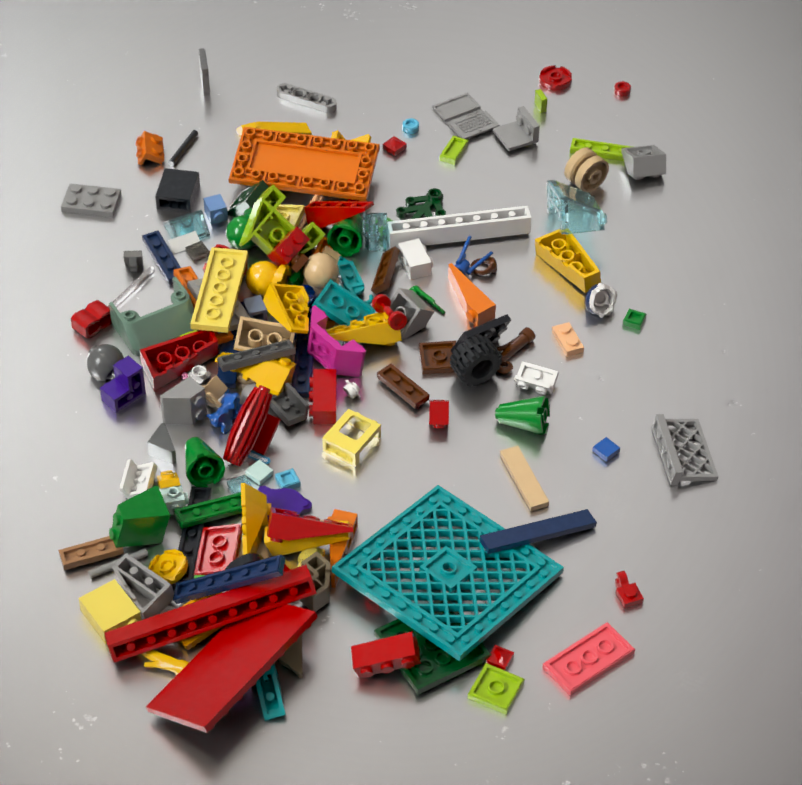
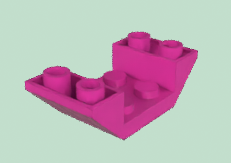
[307,305,366,377]

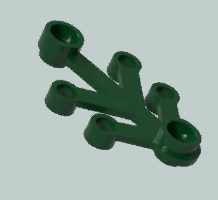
[396,188,446,220]

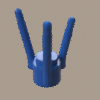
[455,236,493,275]

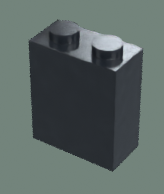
[155,168,200,213]

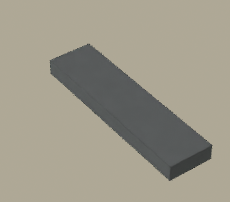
[217,339,296,372]

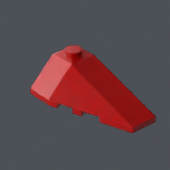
[267,507,354,543]

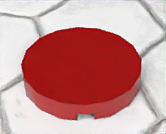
[539,65,572,91]

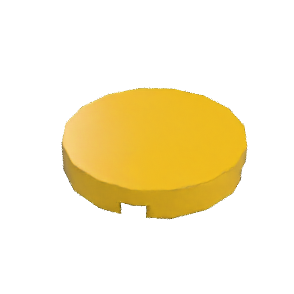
[148,549,188,584]

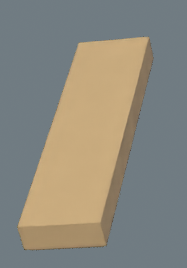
[500,446,549,511]

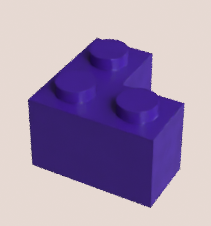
[100,355,146,413]

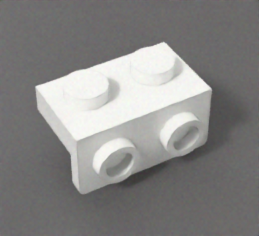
[514,361,559,395]
[120,459,158,499]

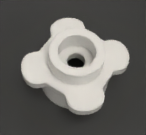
[188,365,211,384]
[343,380,361,399]

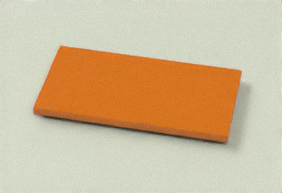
[228,127,380,201]

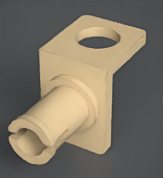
[201,376,228,407]

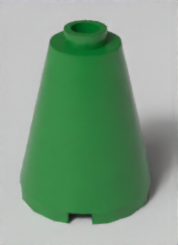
[327,214,363,257]
[495,396,550,435]
[185,437,225,487]

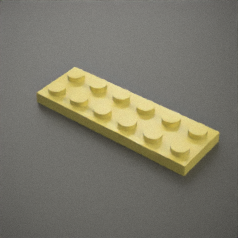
[190,247,248,333]

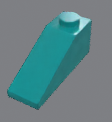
[256,663,286,721]

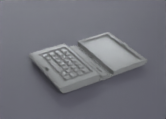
[432,93,500,140]

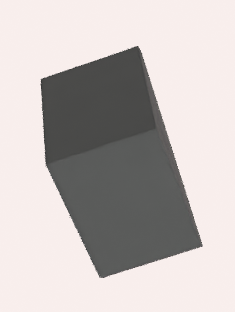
[147,423,177,464]

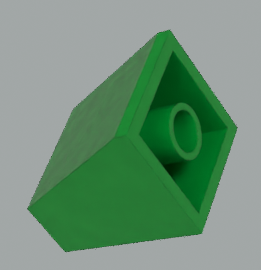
[109,486,170,548]

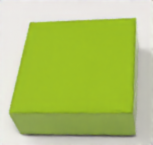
[534,89,548,113]

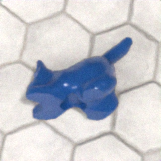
[207,389,242,434]

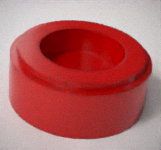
[614,81,631,97]

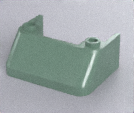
[109,277,199,356]

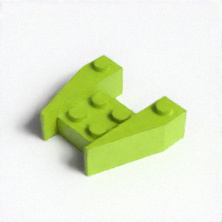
[239,185,325,255]

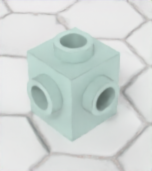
[159,485,189,515]

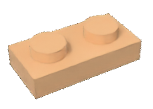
[552,322,584,357]

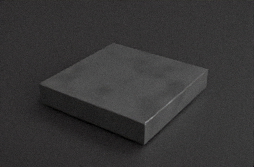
[199,48,210,96]

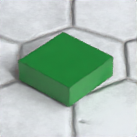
[623,308,647,330]

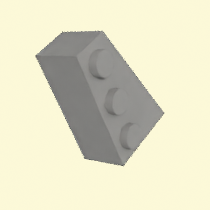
[112,553,174,619]

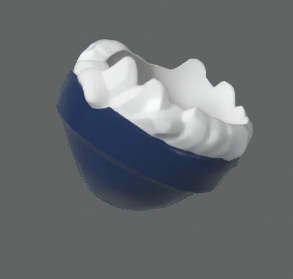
[585,283,617,318]

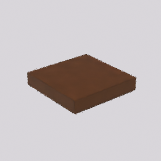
[419,341,456,375]

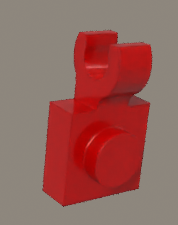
[615,570,644,609]

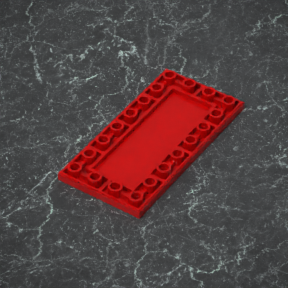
[146,604,318,733]

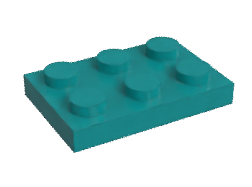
[312,279,375,326]

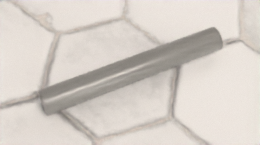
[88,548,148,578]

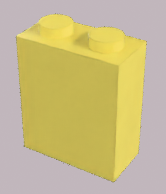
[78,579,141,644]

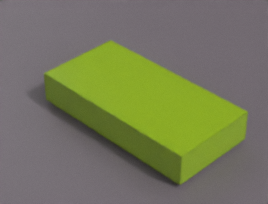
[439,136,469,165]

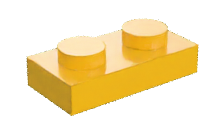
[157,470,180,489]

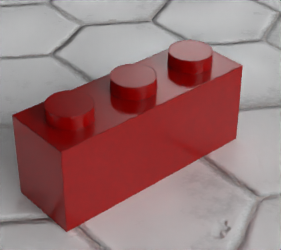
[309,369,337,424]
[351,632,421,678]

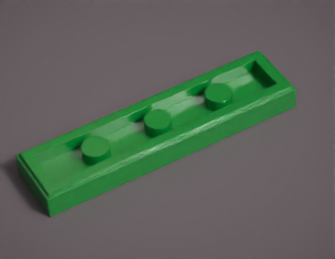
[174,492,242,529]

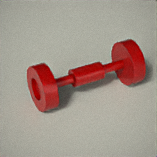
[372,294,407,330]

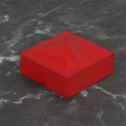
[382,136,407,156]
[486,645,514,671]

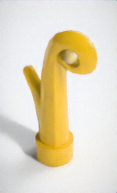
[141,650,189,675]

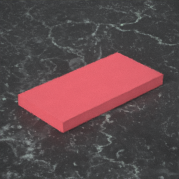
[542,622,635,696]

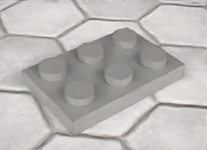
[61,183,121,218]

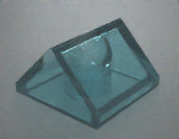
[163,209,210,240]

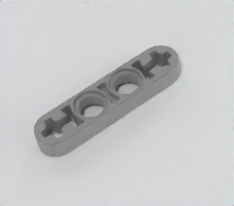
[277,83,337,113]

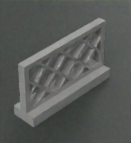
[651,414,718,486]

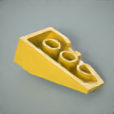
[263,283,309,334]
[241,483,271,555]

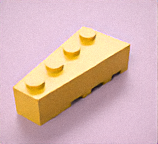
[534,226,601,293]

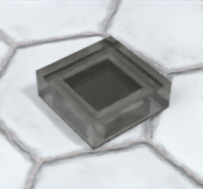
[185,241,210,262]

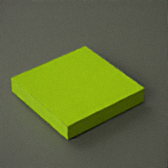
[467,663,525,715]

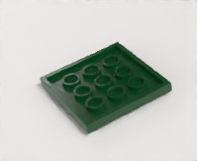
[374,601,491,695]

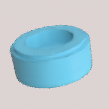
[402,118,419,134]

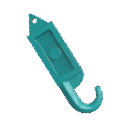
[337,256,374,305]

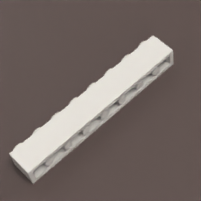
[387,206,531,249]

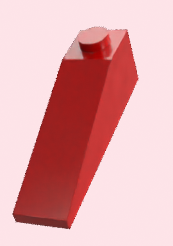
[304,201,374,229]

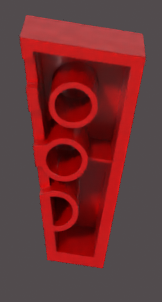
[140,330,218,391]

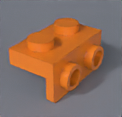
[135,131,165,165]

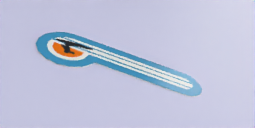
[247,451,270,464]

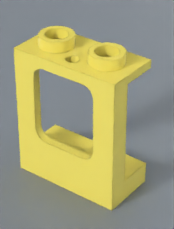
[322,409,381,467]

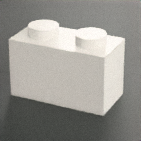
[398,238,433,280]

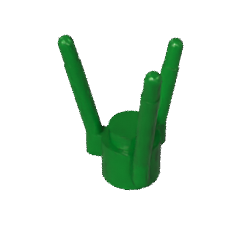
[409,285,445,314]

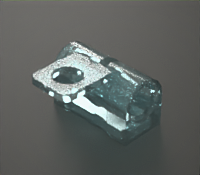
[363,211,387,252]

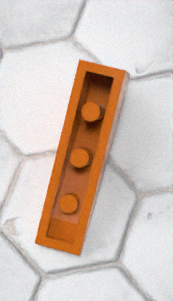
[448,263,496,326]
[328,509,358,588]

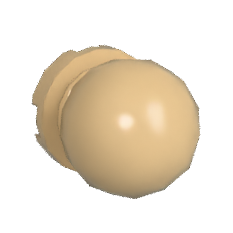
[303,252,339,299]

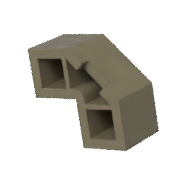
[300,551,331,612]

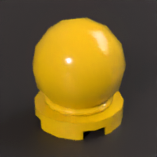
[245,261,291,297]

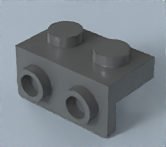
[270,382,309,426]

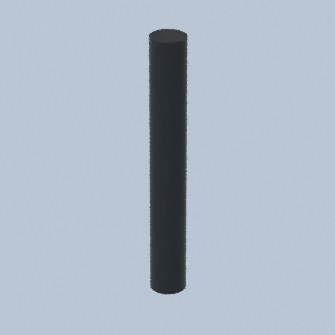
[168,130,198,166]

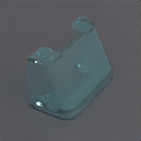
[546,180,607,235]

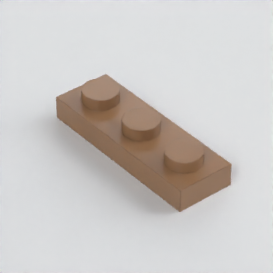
[58,536,124,570]

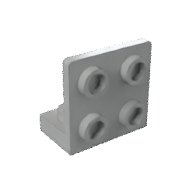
[493,106,540,151]

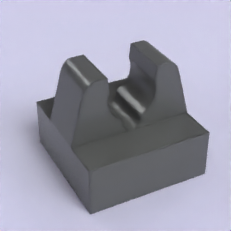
[124,250,143,272]

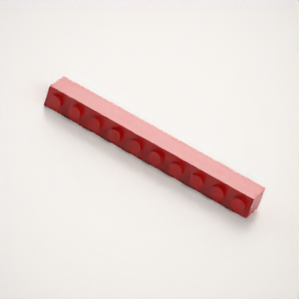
[105,565,317,663]

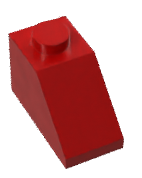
[429,400,449,428]

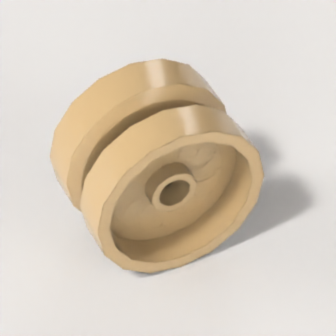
[564,147,609,193]

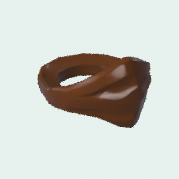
[470,257,497,275]

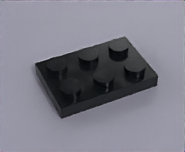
[451,314,511,354]

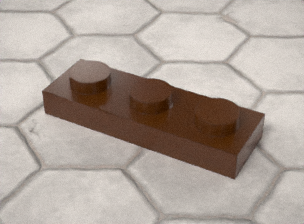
[371,246,400,295]
[377,364,430,409]

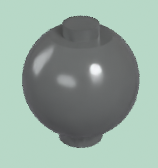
[87,344,124,382]

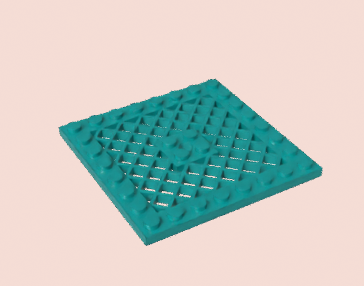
[331,485,564,661]

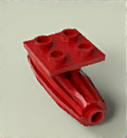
[223,385,281,467]

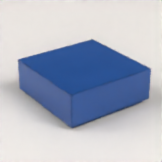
[592,437,620,462]

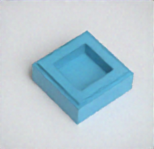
[275,468,301,489]

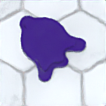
[258,486,312,521]

